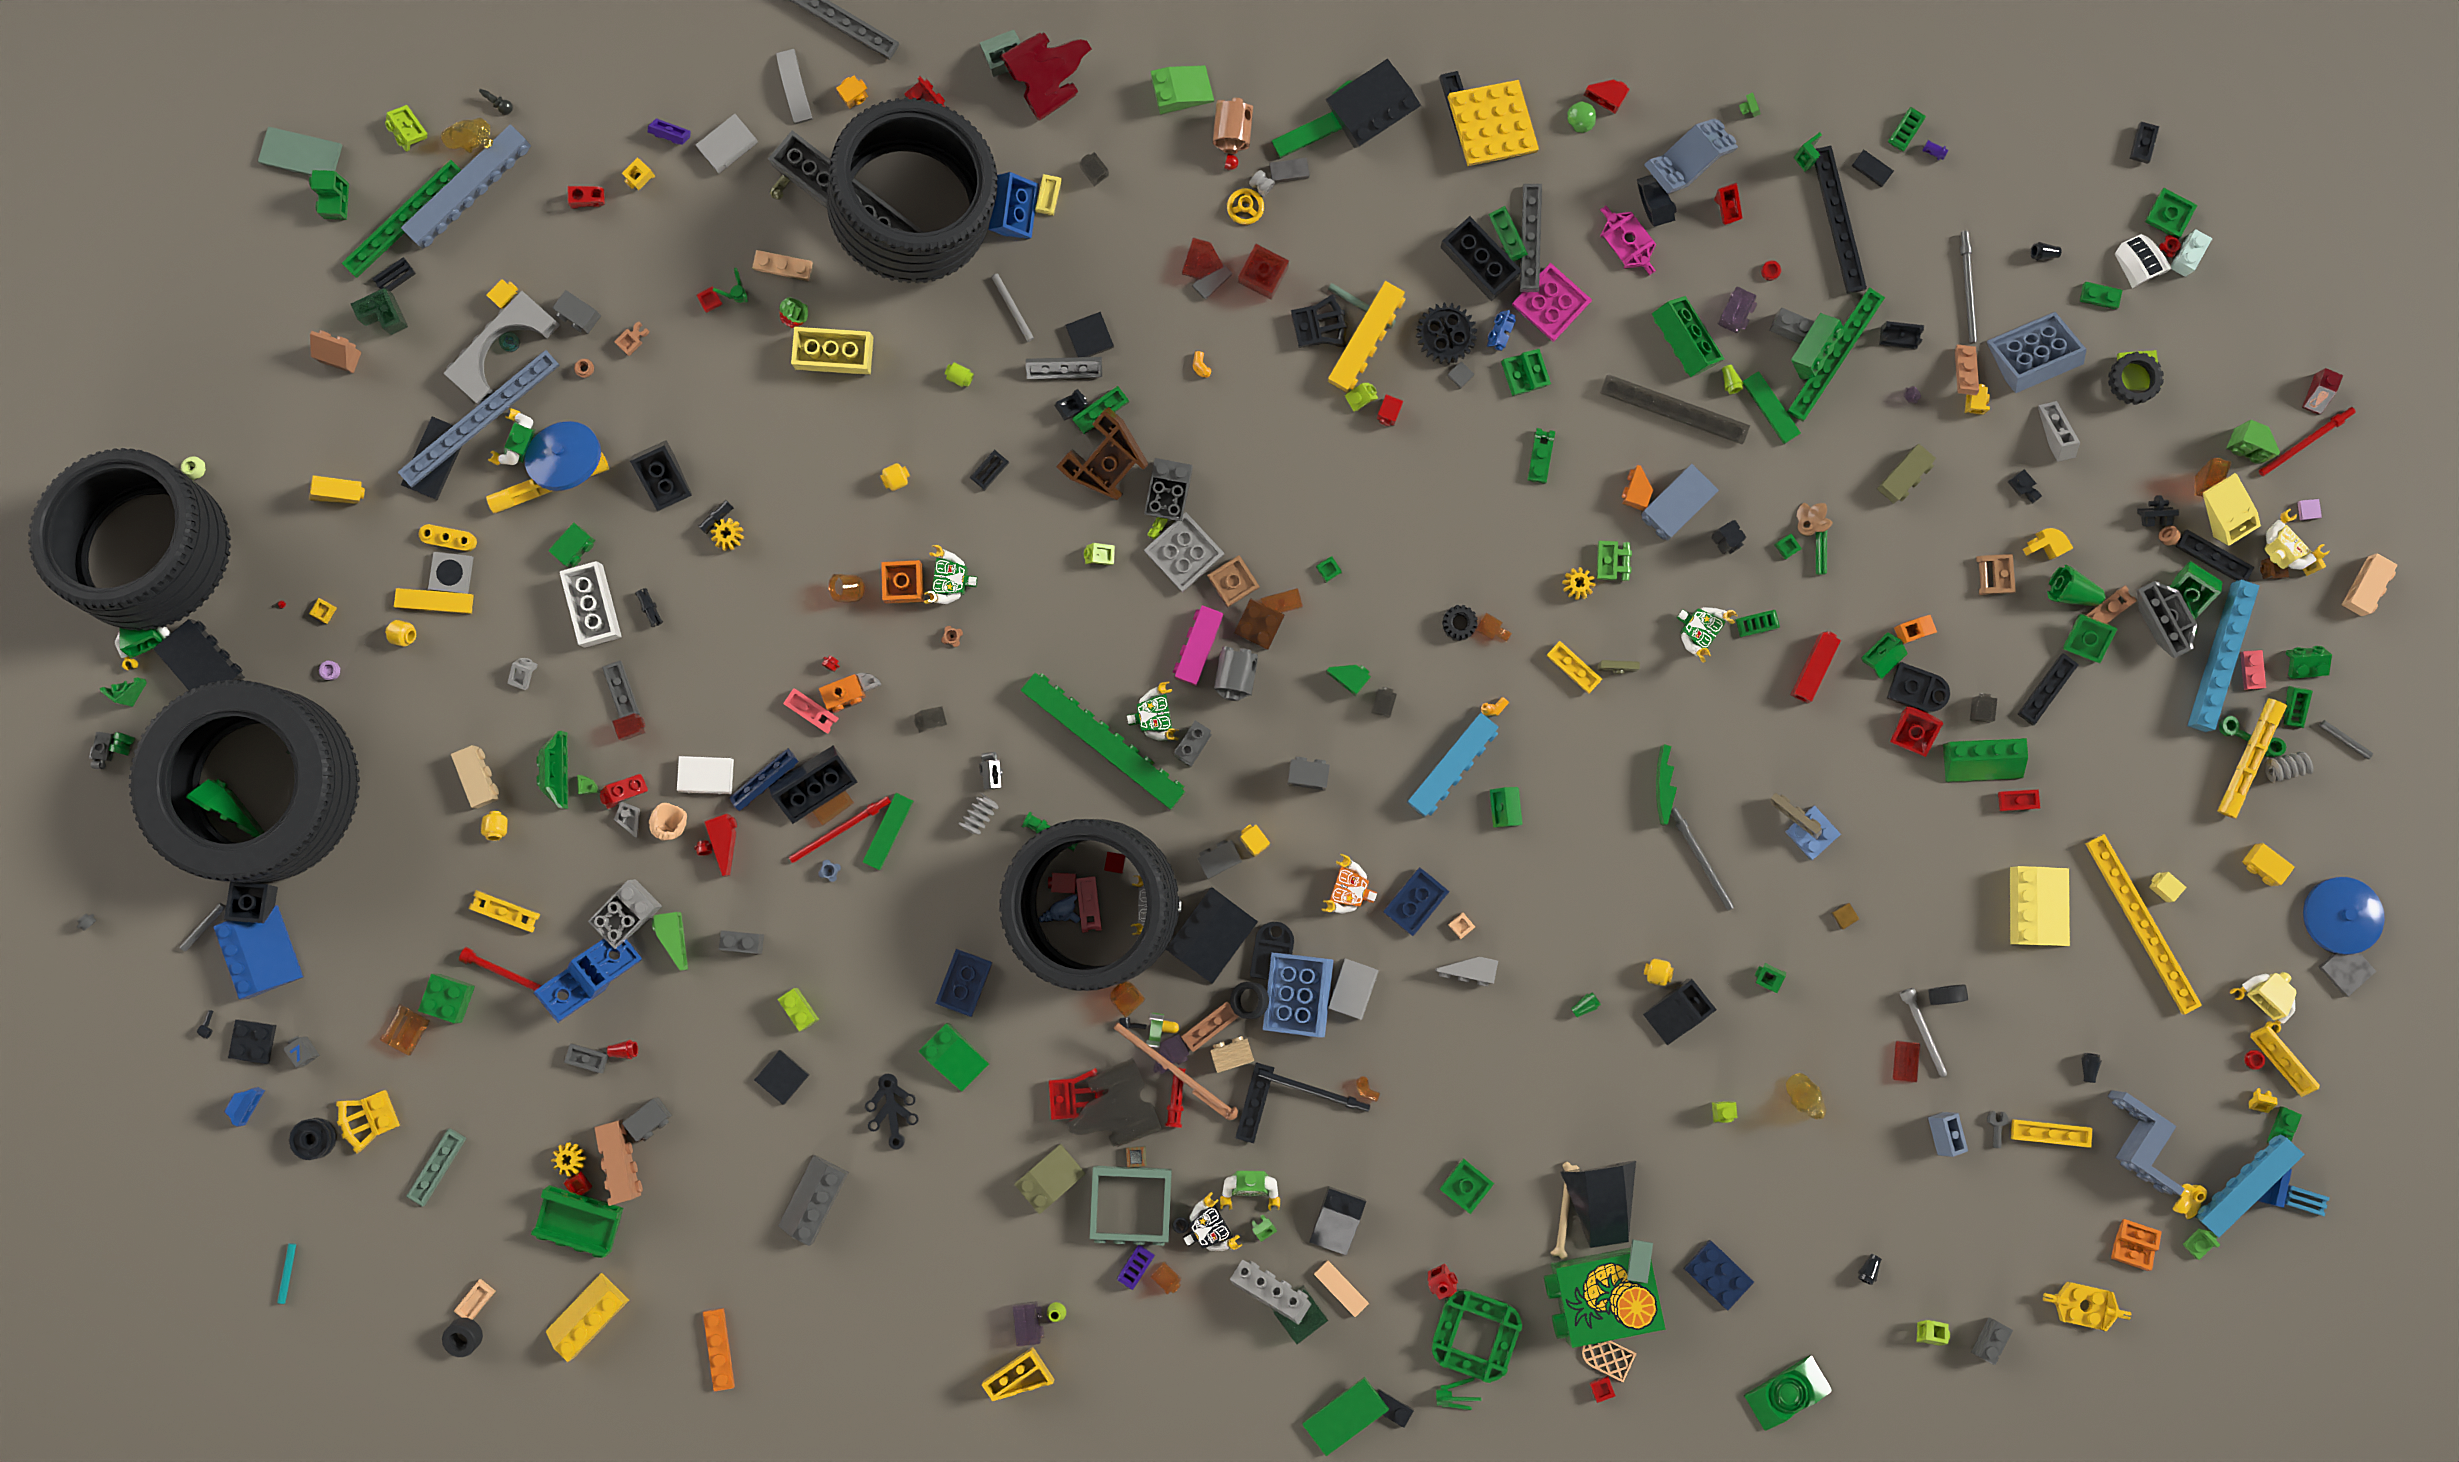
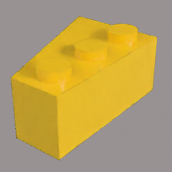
[981,1347,1055,1401]

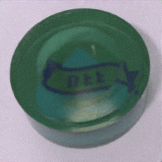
[499,332,520,352]

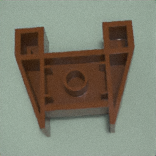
[1056,407,1149,500]

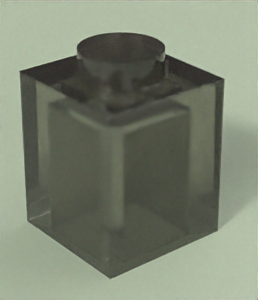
[1080,152,1109,187]
[1371,687,1397,718]
[1970,693,1997,723]

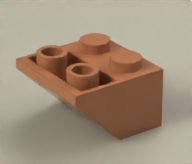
[310,330,361,373]

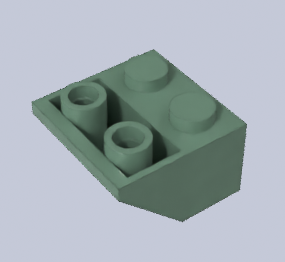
[980,30,1021,77]

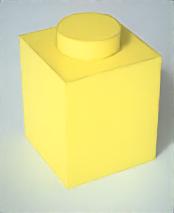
[2149,872,2187,902]

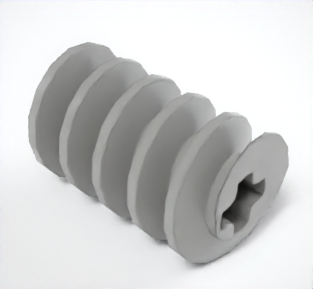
[2265,751,2313,783]
[958,792,999,835]

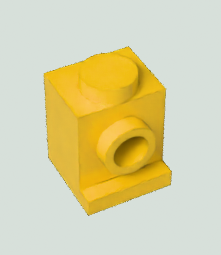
[622,157,655,190]
[1965,384,1990,415]

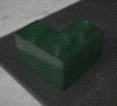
[350,288,408,335]

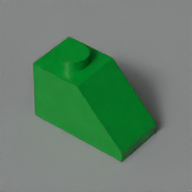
[1326,665,1371,696]

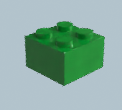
[418,974,475,1023]

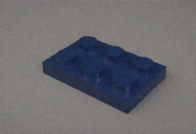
[1383,867,1450,936]
[935,949,993,1017]
[1683,1240,1754,1311]

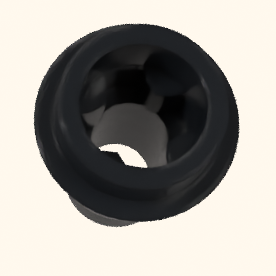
[2031,242,2062,261]
[2081,1053,2102,1083]
[1858,1254,1882,1285]

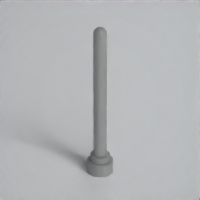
[1899,988,1947,1077]

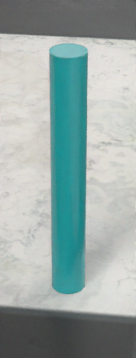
[277,1243,297,1304]

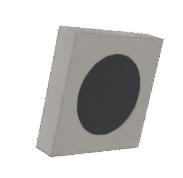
[428,552,474,594]

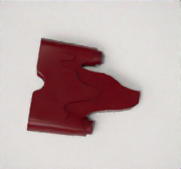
[1000,32,1092,121]

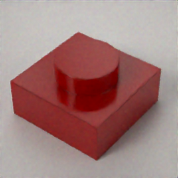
[696,286,723,313]
[563,1171,592,1195]
[1589,1376,1616,1403]

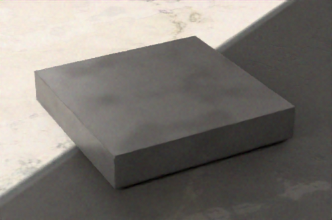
[2319,953,2376,997]

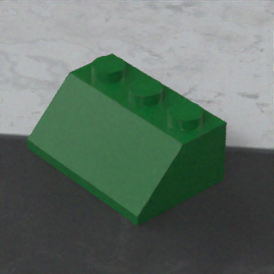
[1791,313,1844,380]

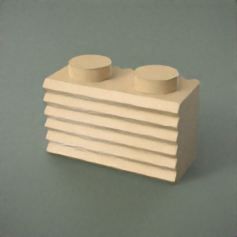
[1210,1036,1254,1073]

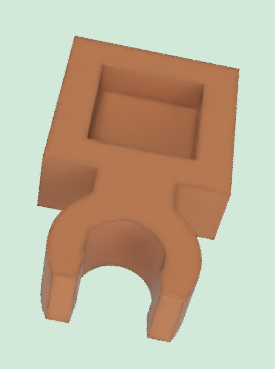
[614,322,650,356]

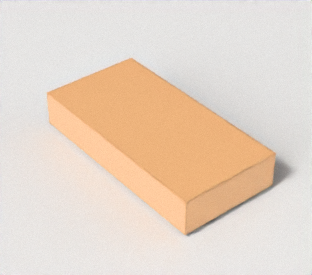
[454,1279,496,1320]

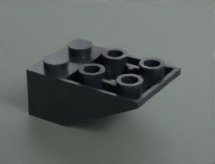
[1643,979,1717,1045]

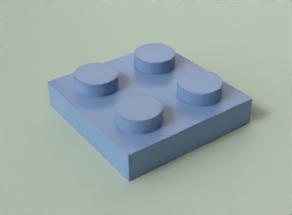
[1785,806,1841,860]

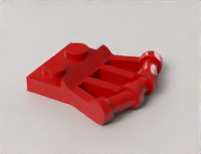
[1049,1068,1105,1125]

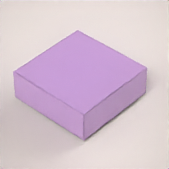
[2297,499,2322,521]

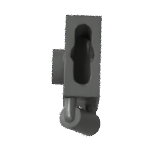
[89,732,115,769]
[979,752,1003,789]

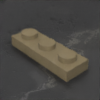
[1771,793,1822,840]

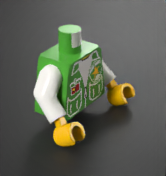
[1220,1171,1280,1210]

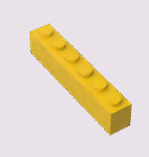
[1328,281,1406,393]

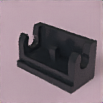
[1879,321,1924,349]

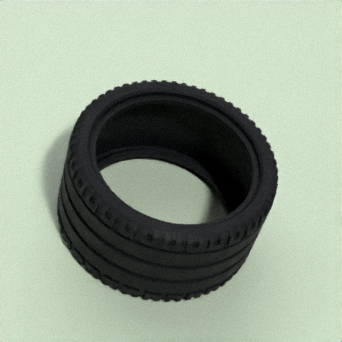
[827,98,997,283]
[28,448,231,631]
[999,819,1179,991]

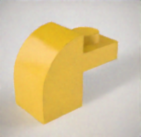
[2023,528,2073,560]

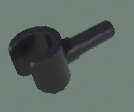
[197,1010,214,1039]
[1119,1017,1147,1029]

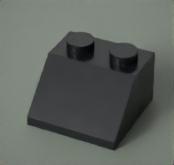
[224,882,278,924]

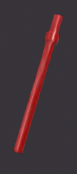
[2258,407,2356,476]
[789,796,891,863]

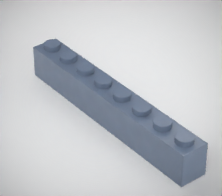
[401,124,531,249]

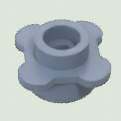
[818,860,841,882]

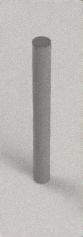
[991,274,1034,342]

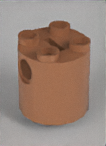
[1213,98,1253,154]

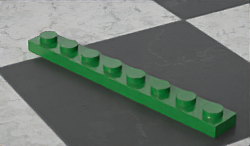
[342,160,461,278]
[1787,287,1885,422]

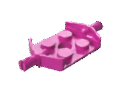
[1600,205,1656,276]

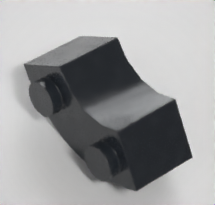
[1637,175,1677,227]

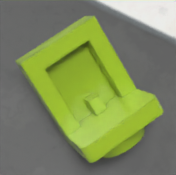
[1344,383,1378,412]

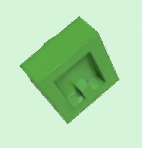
[2182,1228,2220,1260]

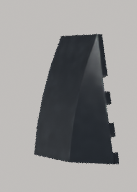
[1560,1161,1636,1248]

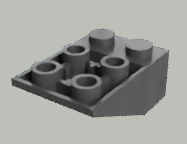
[1144,458,1193,521]

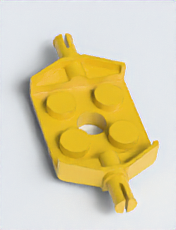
[2043,1281,2131,1332]

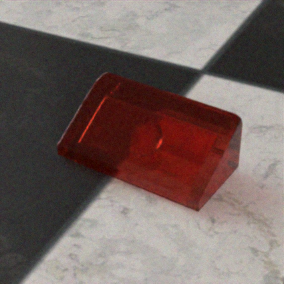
[1893,1041,1920,1082]

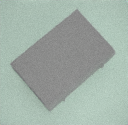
[696,114,758,174]
[1328,958,1379,1020]

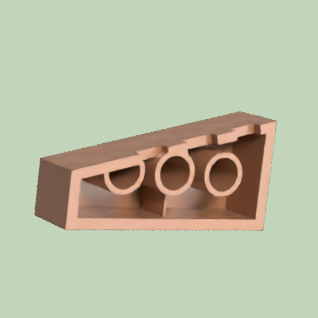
[594,1120,643,1206]

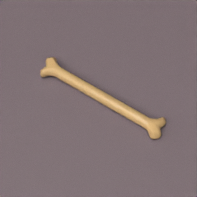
[1550,1162,1579,1260]

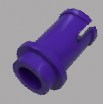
[1922,140,1948,160]

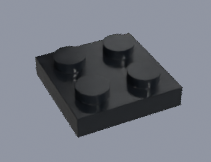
[228,1019,276,1064]

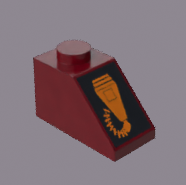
[2302,368,2343,415]

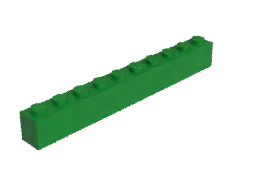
[1021,673,1185,810]

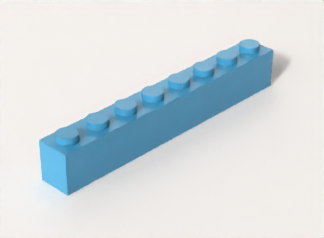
[2187,580,2260,732]

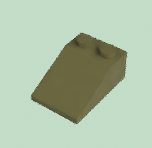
[1014,1144,1086,1215]

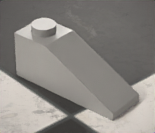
[2038,401,2080,462]

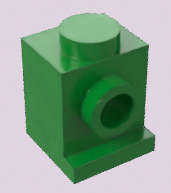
[1754,963,1787,993]

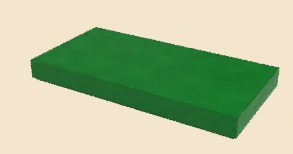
[1302,1377,1389,1456]

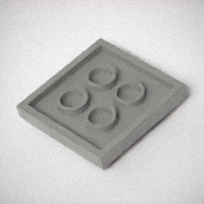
[1144,512,1225,593]

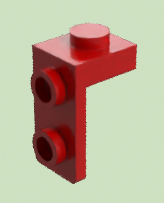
[600,774,648,809]

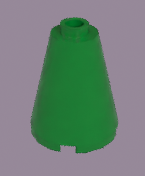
[2047,565,2105,607]

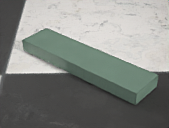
[406,1128,466,1207]

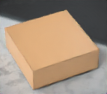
[1448,912,1475,940]

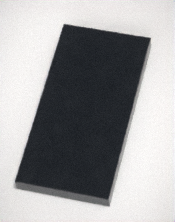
[401,416,461,500]

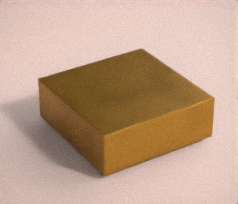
[1832,903,1860,929]

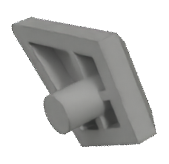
[614,802,640,837]

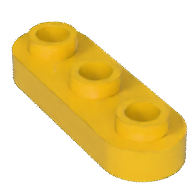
[418,524,477,552]

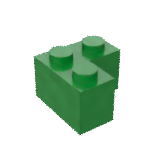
[309,170,349,220]

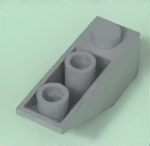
[1435,957,1498,986]

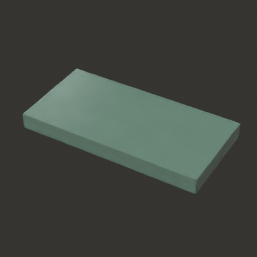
[258,127,342,176]

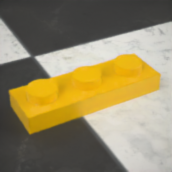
[1546,641,1602,694]

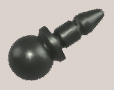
[479,89,513,115]

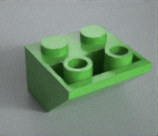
[2226,420,2280,464]

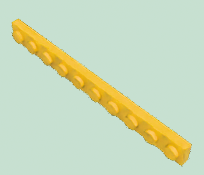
[2085,834,2202,1015]

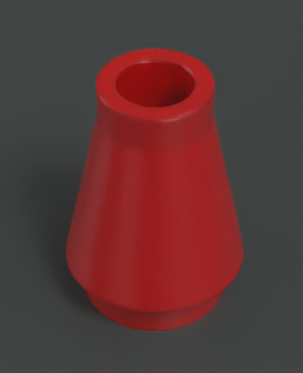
[607,1040,638,1059]

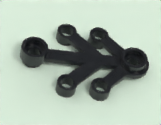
[865,1073,919,1150]

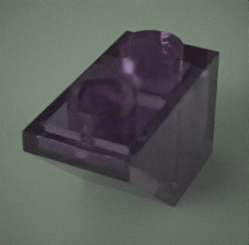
[1153,1033,1190,1074]

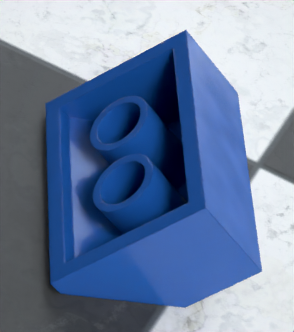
[988,172,1039,239]

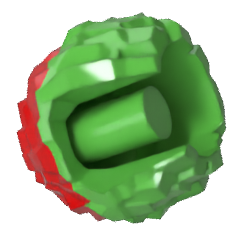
[779,297,808,329]

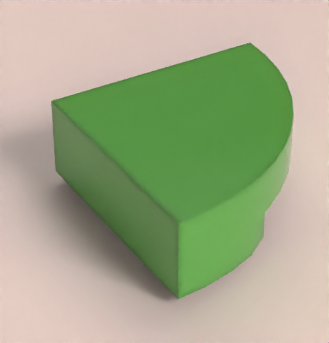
[577,775,599,795]

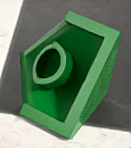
[100,677,147,707]

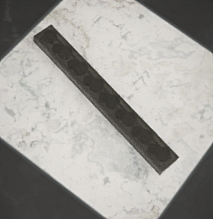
[1600,374,1750,444]

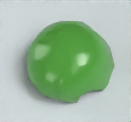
[1567,101,1596,133]

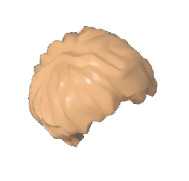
[649,803,687,841]

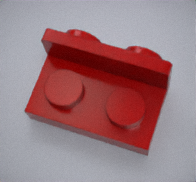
[904,76,945,107]

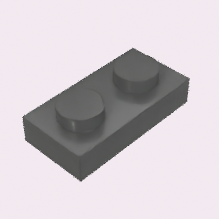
[564,1043,608,1073]

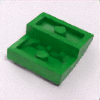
[1501,349,1551,397]

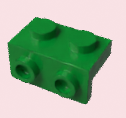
[2286,646,2332,679]

